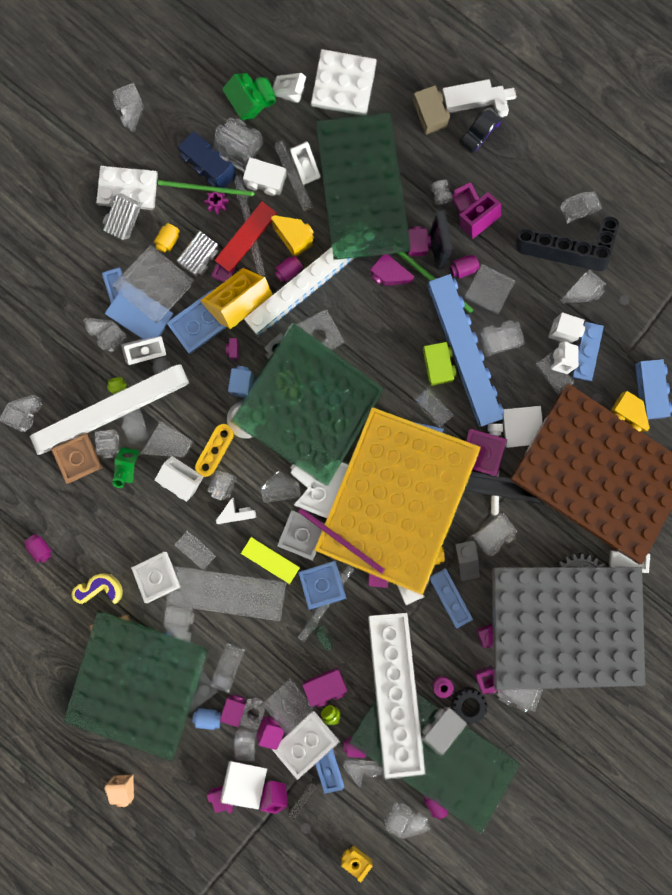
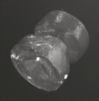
[430,180,453,205]

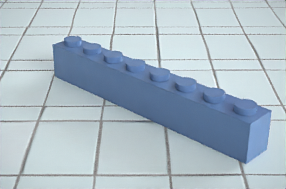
[427,274,504,427]

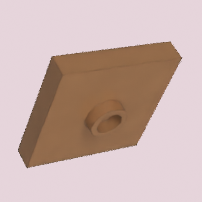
[51,433,103,484]

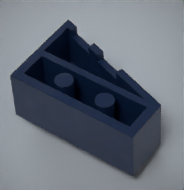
[178,131,236,188]

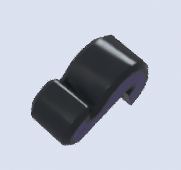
[460,107,503,153]

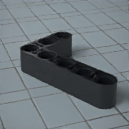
[516,216,619,271]

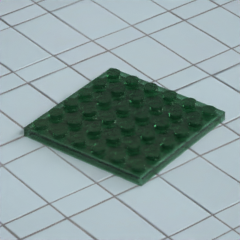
[230,323,384,486]
[63,611,209,761]

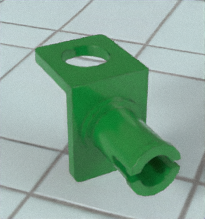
[112,447,139,488]

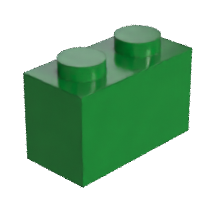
[222,73,266,120]

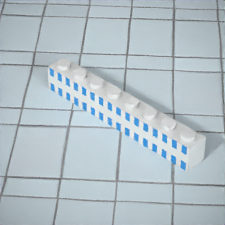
[244,222,375,337]

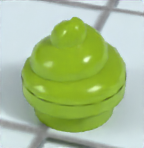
[107,377,127,395]
[321,705,340,725]

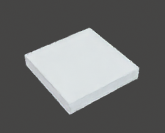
[502,406,543,448]
[131,552,181,603]
[220,761,267,809]

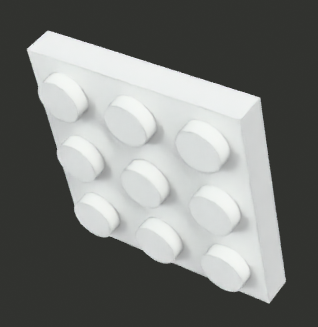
[311,50,377,116]

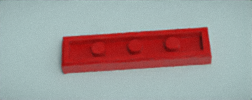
[215,201,277,273]

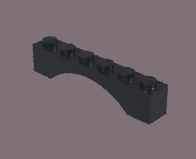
[464,471,547,505]

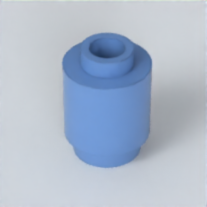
[192,708,222,730]

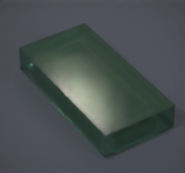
[316,626,333,651]

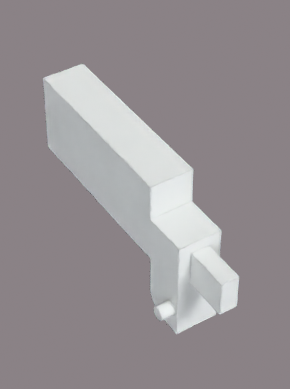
[442,79,516,117]

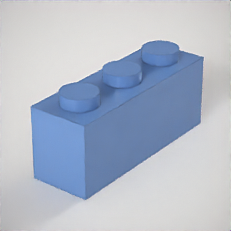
[635,359,672,420]

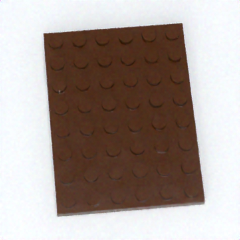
[510,383,672,565]

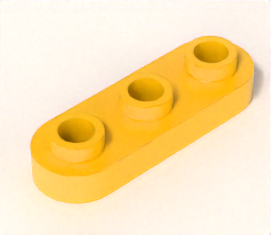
[195,424,234,477]

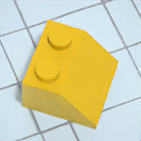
[271,215,314,257]

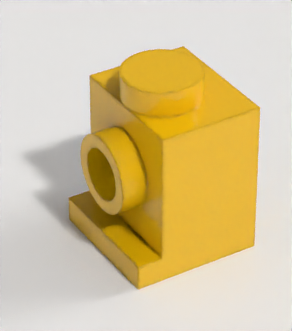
[341,845,372,882]

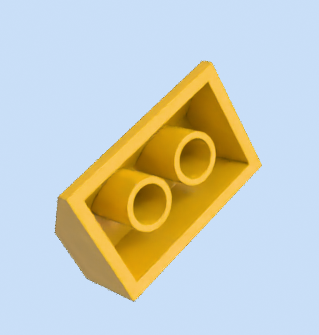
[200,268,273,329]

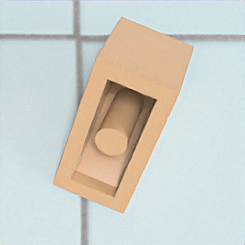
[105,774,134,807]

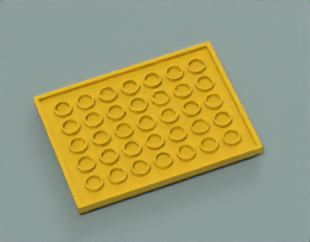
[315,407,480,595]

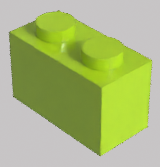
[423,342,456,386]

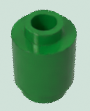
[253,77,276,108]

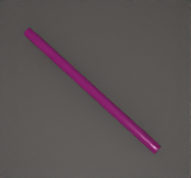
[298,508,385,574]

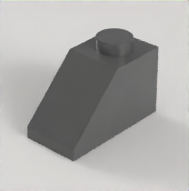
[453,540,480,581]

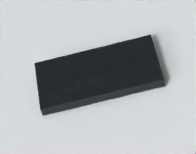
[429,210,453,269]

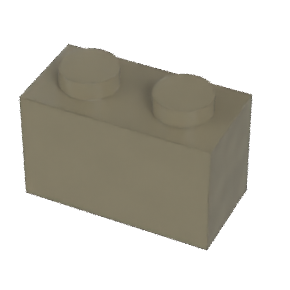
[413,85,450,134]

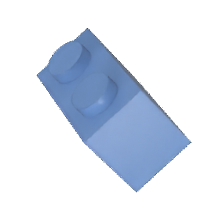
[228,366,254,399]

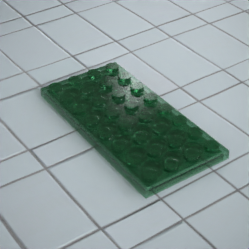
[316,113,411,260]
[348,693,520,834]

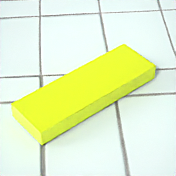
[241,537,300,584]

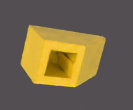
[611,391,649,432]

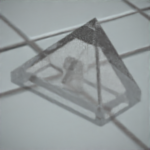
[414,387,454,428]
[261,471,301,503]

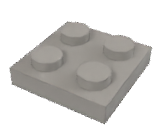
[277,510,325,560]

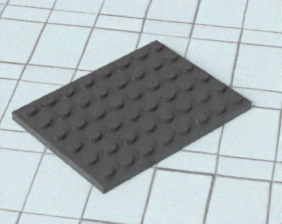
[492,567,645,690]

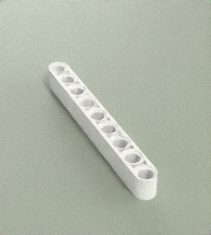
[30,365,189,455]

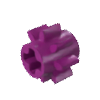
[204,192,229,215]

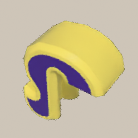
[72,573,123,604]

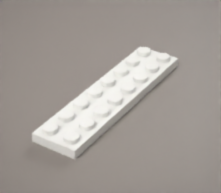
[368,613,425,778]

